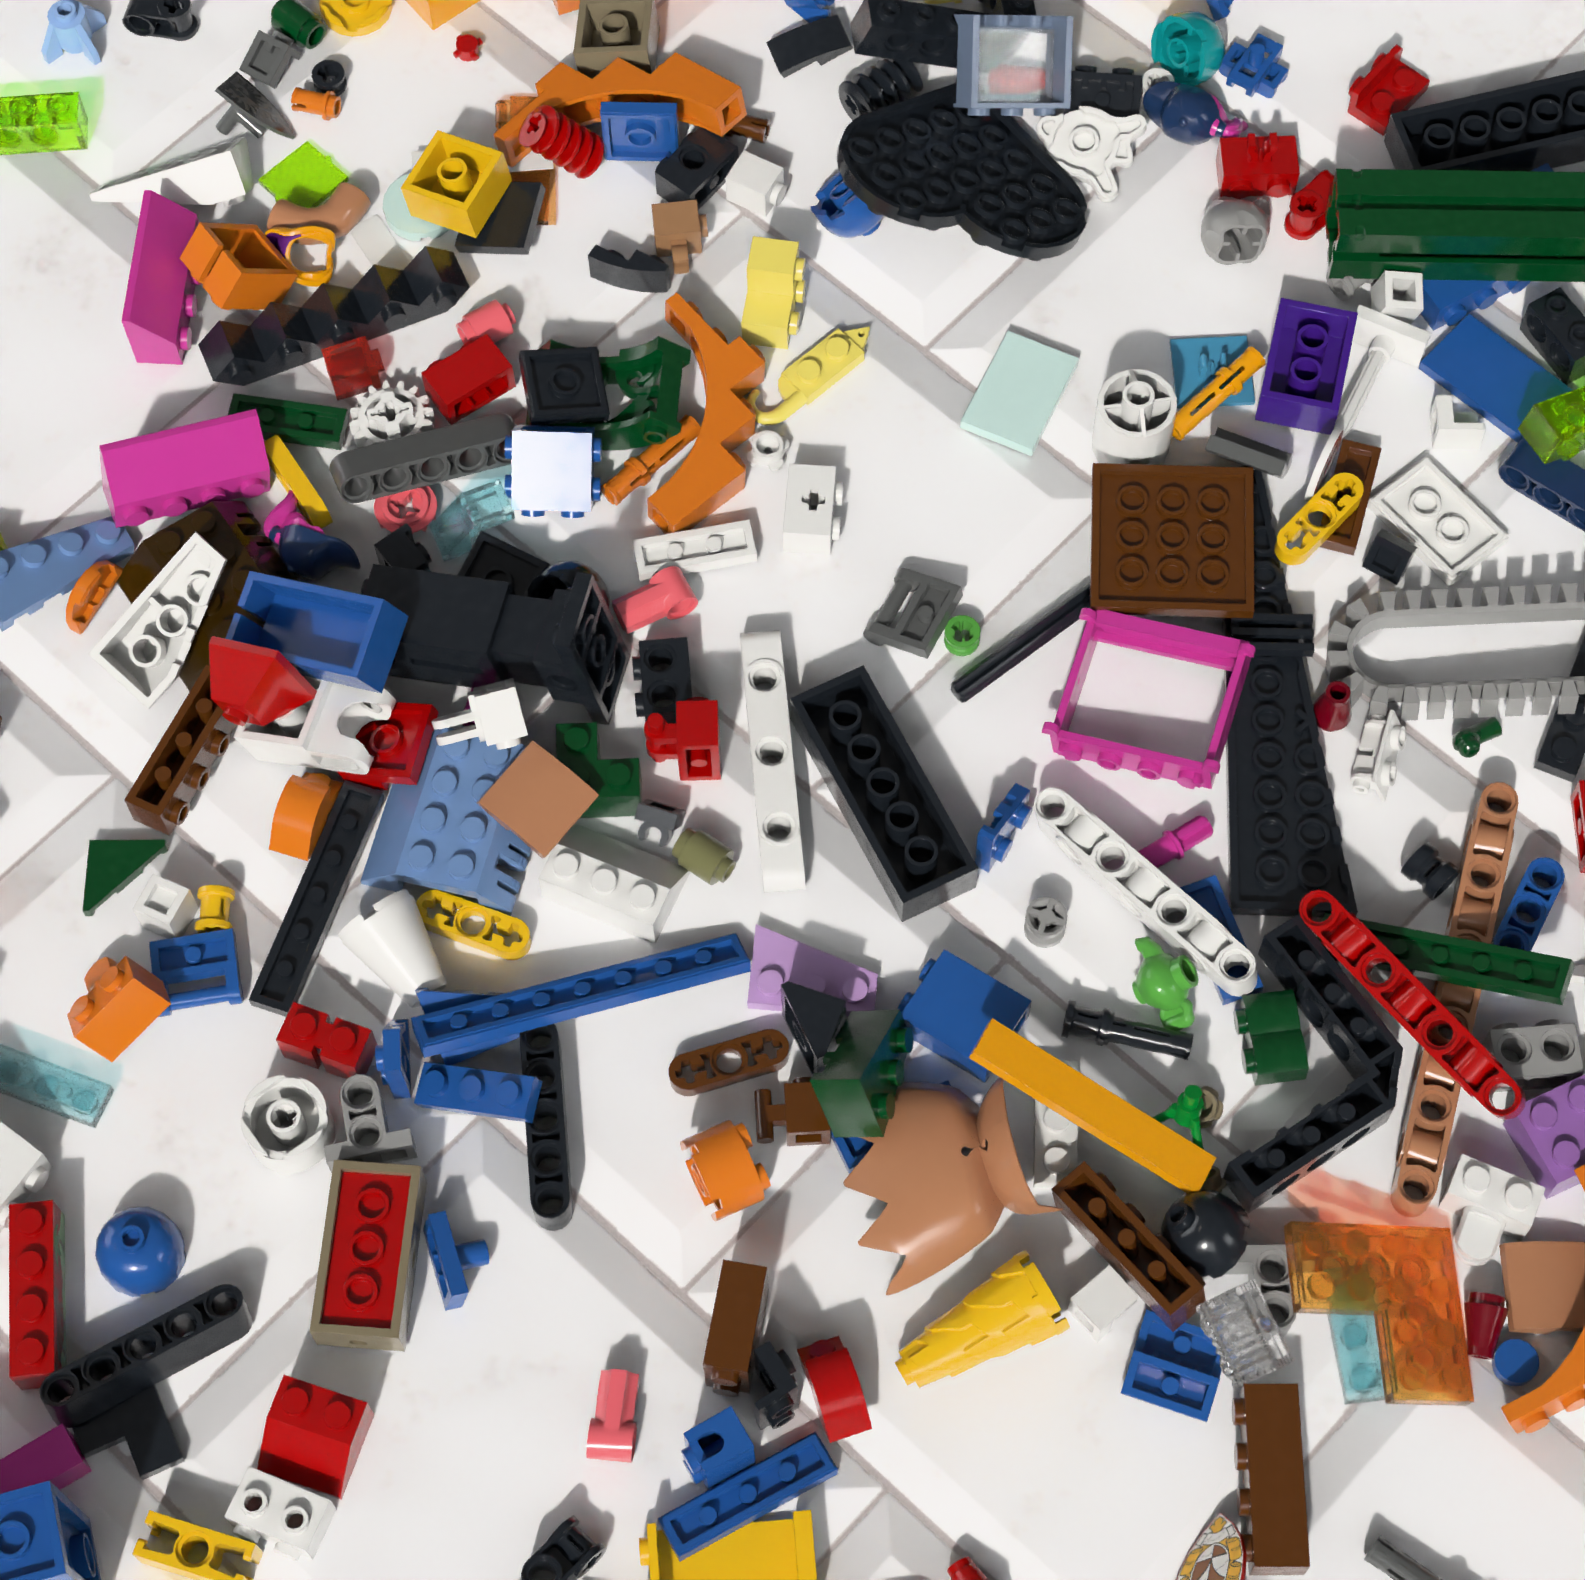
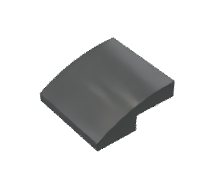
[1205,427,1292,479]

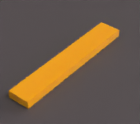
[969,1018,1217,1193]

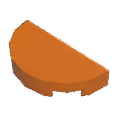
[66,560,123,635]

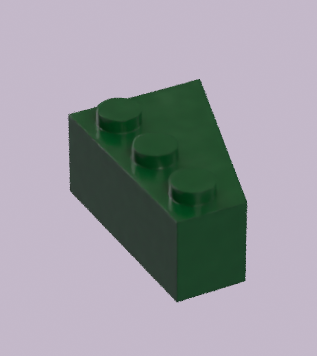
[810,1010,913,1137]

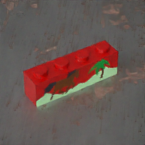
[9,1200,66,1390]

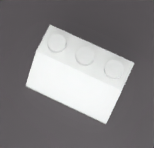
[538,824,690,944]

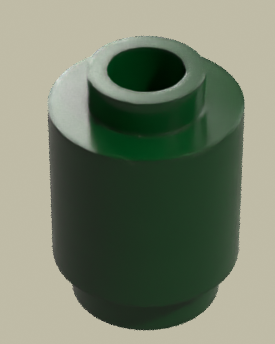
[271,0,326,49]

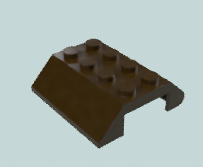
[117,501,299,692]

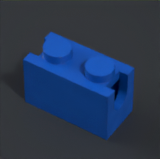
[681,1406,756,1490]

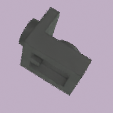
[239,30,302,89]

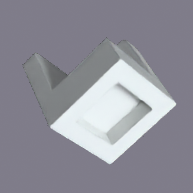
[1430,395,1486,450]
[132,874,199,939]
[1067,1264,1138,1343]

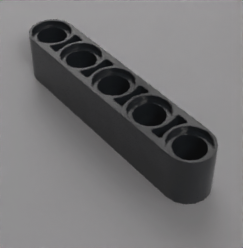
[519,1024,573,1231]
[39,1284,253,1428]

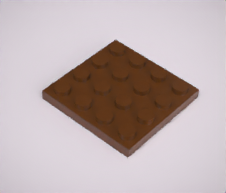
[1090,463,1254,619]

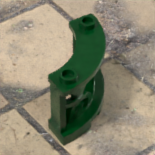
[525,336,691,451]

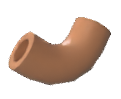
[267,182,371,246]

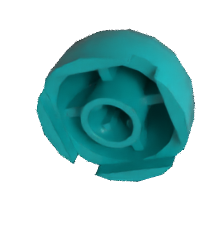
[1151,11,1225,86]

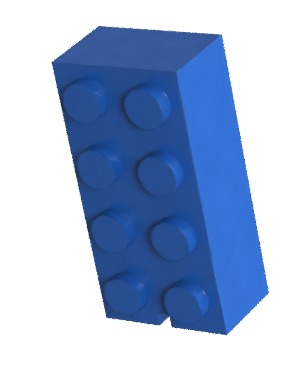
[225,571,409,694]

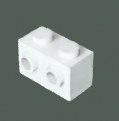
[224,1466,337,1561]

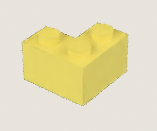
[741,236,806,349]

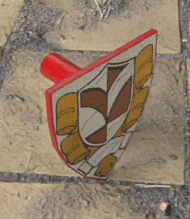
[1176,1513,1247,1580]

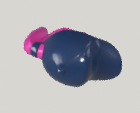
[1143,81,1248,146]
[263,490,361,580]

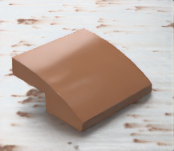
[477,740,599,858]
[1499,1241,1585,1335]

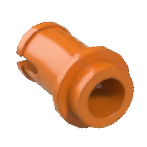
[291,87,341,121]

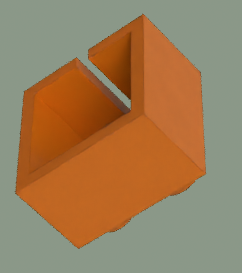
[180,222,298,310]

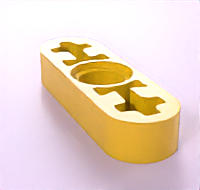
[264,434,333,529]
[1274,472,1364,565]
[416,890,532,960]

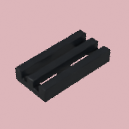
[1230,613,1314,657]

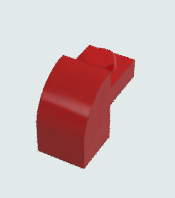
[797,1335,872,1443]

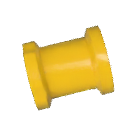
[195,885,235,934]

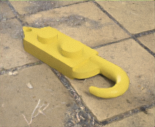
[747,327,870,426]

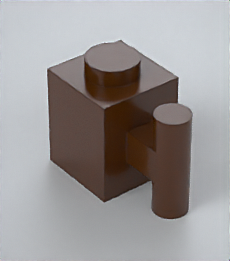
[754,1077,830,1146]

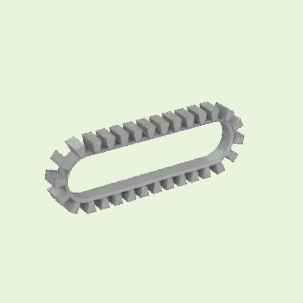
[1326,583,1585,721]

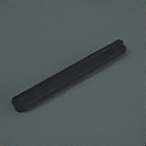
[951,582,1090,703]

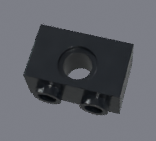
[655,127,739,210]

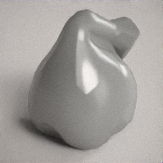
[1201,196,1270,265]

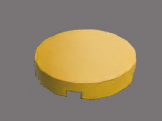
[319,0,393,37]

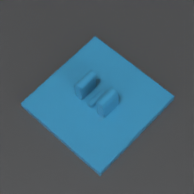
[1169,336,1255,409]

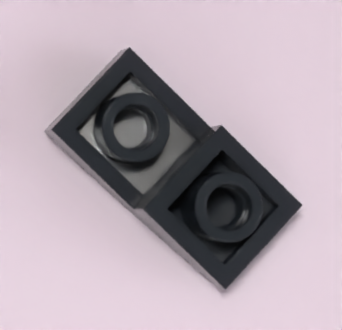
[766,15,853,78]
[588,245,671,293]

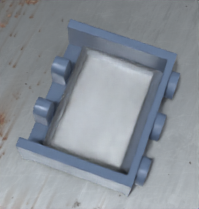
[953,14,1073,116]

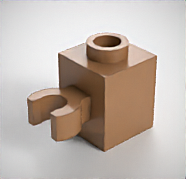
[651,200,708,274]

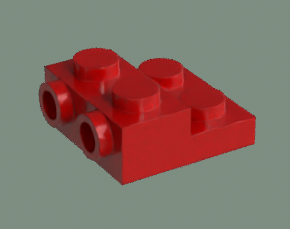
[337,702,439,790]

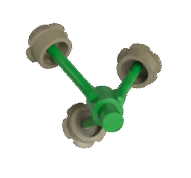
[1152,1085,1227,1193]

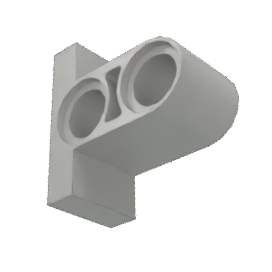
[324,1074,418,1173]
[1224,1244,1318,1341]

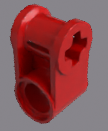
[1284,170,1334,240]

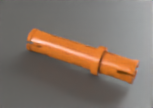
[601,414,701,506]

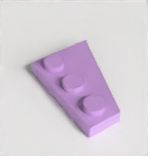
[747,924,878,1017]

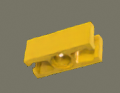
[132,1510,263,1580]

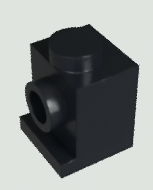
[374,523,432,572]

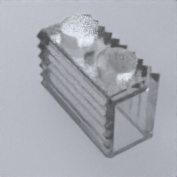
[1196,1279,1295,1389]

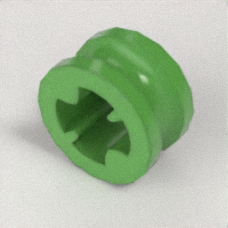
[944,615,981,656]

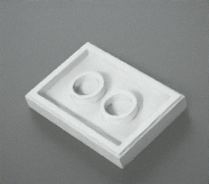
[1367,456,1509,587]

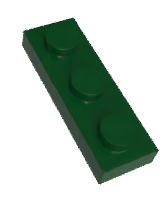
[228,393,349,450]

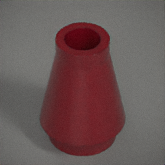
[1313,681,1352,732]
[1464,1292,1509,1360]

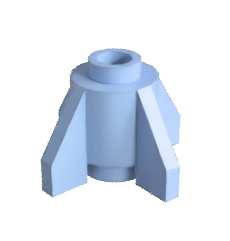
[41,0,107,65]

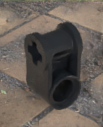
[122,0,199,41]
[521,1515,607,1580]

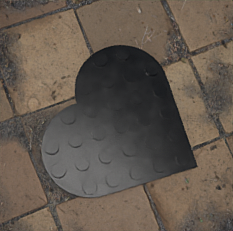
[837,83,1087,261]

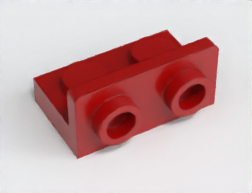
[1347,44,1430,136]

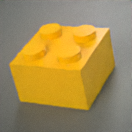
[401,130,512,238]

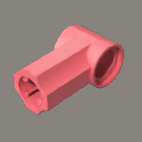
[612,566,698,634]
[586,1369,640,1463]

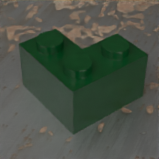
[556,722,642,818]

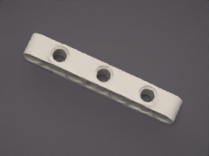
[740,630,806,893]
[1033,787,1258,997]

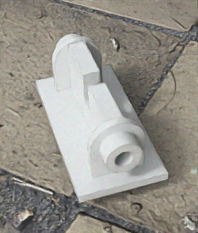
[1350,710,1406,801]

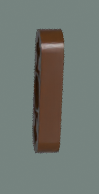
[669,1029,789,1096]

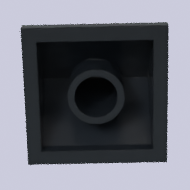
[781,981,846,1075]

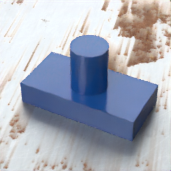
[423,1211,489,1311]

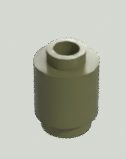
[672,827,736,886]

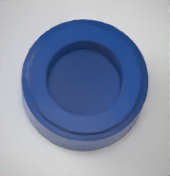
[1492,1339,1539,1387]

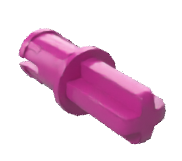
[1138,815,1214,868]

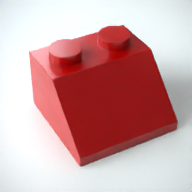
[257,1375,374,1500]

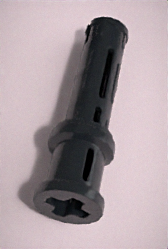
[1061,1000,1194,1060]

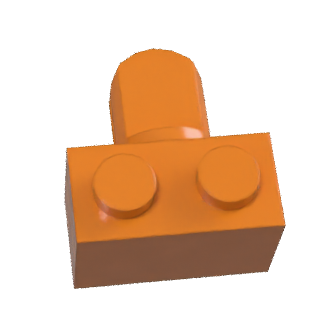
[67,956,171,1062]

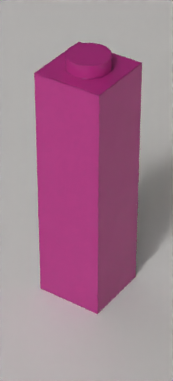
[0,1423,92,1494]

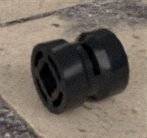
[1401,842,1460,900]

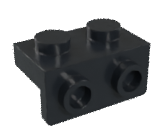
[754,1341,799,1430]

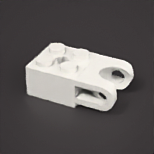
[234,676,396,775]

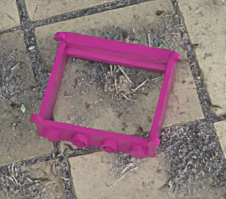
[1042,608,1256,789]

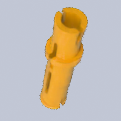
[1172,346,1266,441]

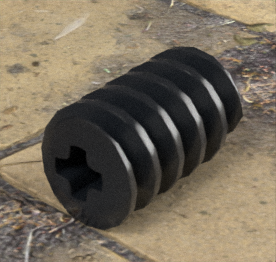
[838,59,923,121]

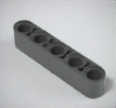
[329,413,516,504]

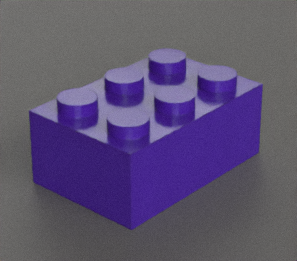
[1255,298,1358,435]

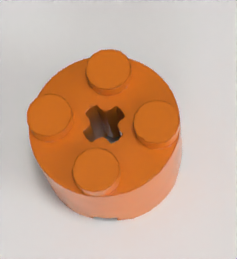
[680,1120,771,1222]

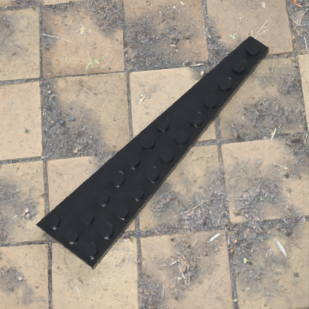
[1223,470,1358,917]

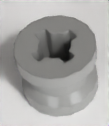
[1024,897,1068,948]

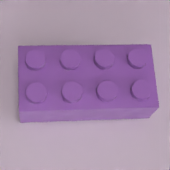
[1503,1075,1585,1199]

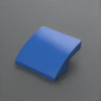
[1120,1309,1232,1423]

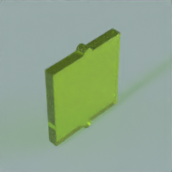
[258,141,349,208]

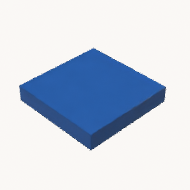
[600,102,680,161]

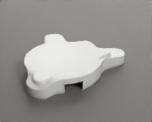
[1036,106,1147,202]

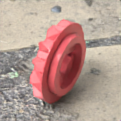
[374,485,438,534]

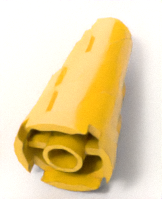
[894,1250,1070,1388]

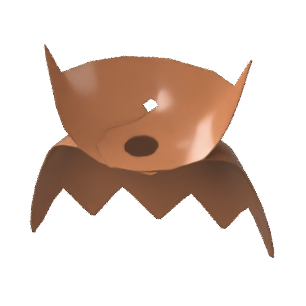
[843,1077,1063,1295]

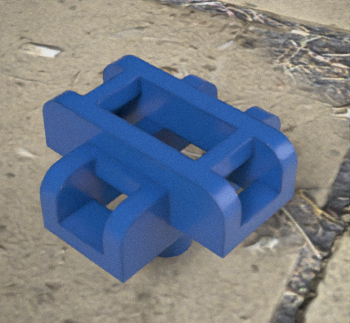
[1219,33,1289,98]

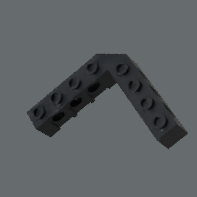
[850,0,1036,73]
[1223,914,1403,1214]

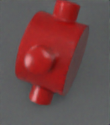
[453,34,483,62]

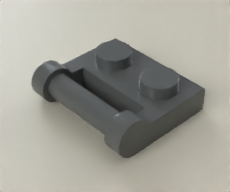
[863,568,963,659]

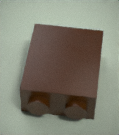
[703,1259,769,1397]

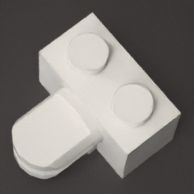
[431,678,528,750]
[1438,1154,1546,1266]

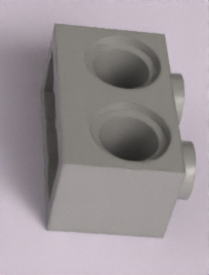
[1482,1019,1584,1092]

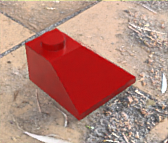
[209,636,317,726]

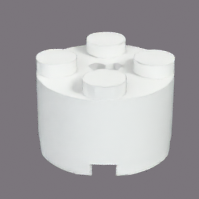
[241,1075,335,1176]

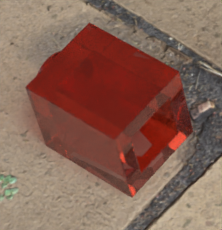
[321,336,385,401]

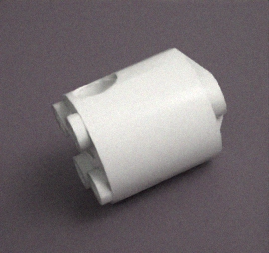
[1092,369,1177,465]

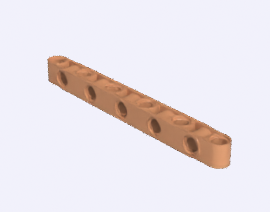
[1390,782,1519,1217]

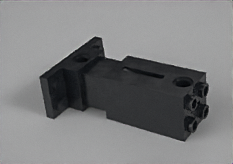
[361,564,630,725]

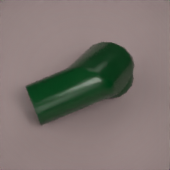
[1452,717,1502,758]

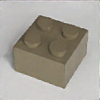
[573,0,660,79]

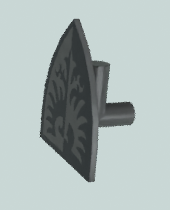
[215,71,295,140]

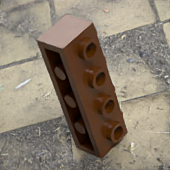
[124,664,236,836]
[1051,1161,1206,1332]
[1232,1383,1310,1575]

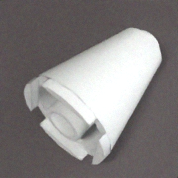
[338,889,447,1009]

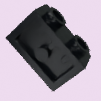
[1064,65,1142,117]

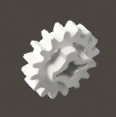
[349,381,435,448]

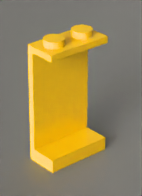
[639,1510,817,1580]

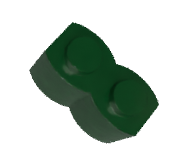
[1233,989,1309,1086]

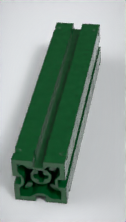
[1325,169,1585,282]

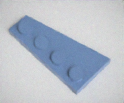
[0,516,135,632]

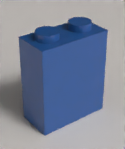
[897,949,1032,1083]

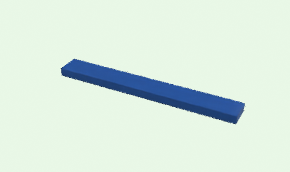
[411,933,751,1058]

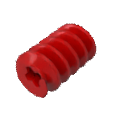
[519,105,604,179]

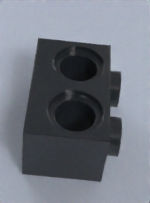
[1520,287,1585,385]
[632,637,692,723]

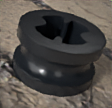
[311,60,347,96]

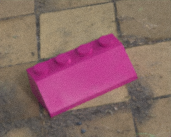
[121,190,201,365]
[99,409,270,528]

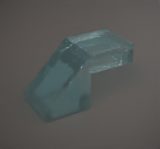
[430,479,515,562]

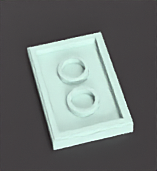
[960,330,1079,456]

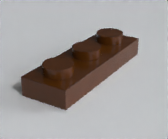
[1320,439,1382,556]

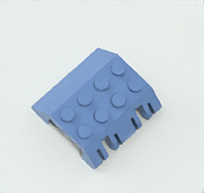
[360,727,532,916]

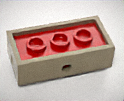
[309,1160,427,1352]

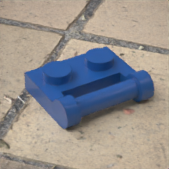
[149,928,244,1017]

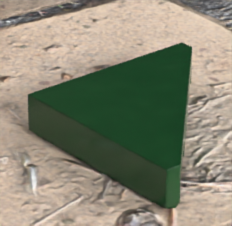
[82,839,168,916]

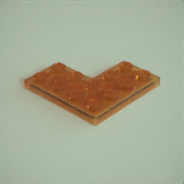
[1283,1221,1474,1406]

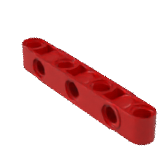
[1299,890,1526,1120]

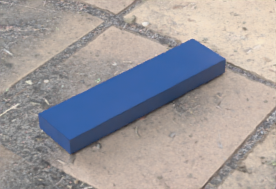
[657,1431,838,1562]

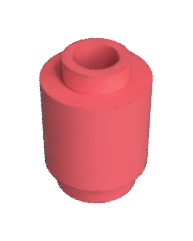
[456,299,516,344]

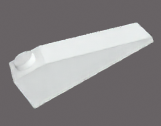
[89,136,253,207]
[88,532,227,709]

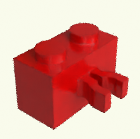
[1216,132,1300,199]

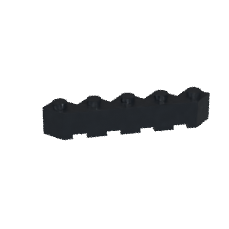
[198,246,470,386]

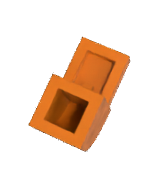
[269,772,343,861]

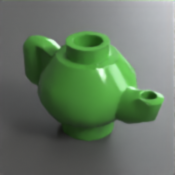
[1132,936,1199,1031]

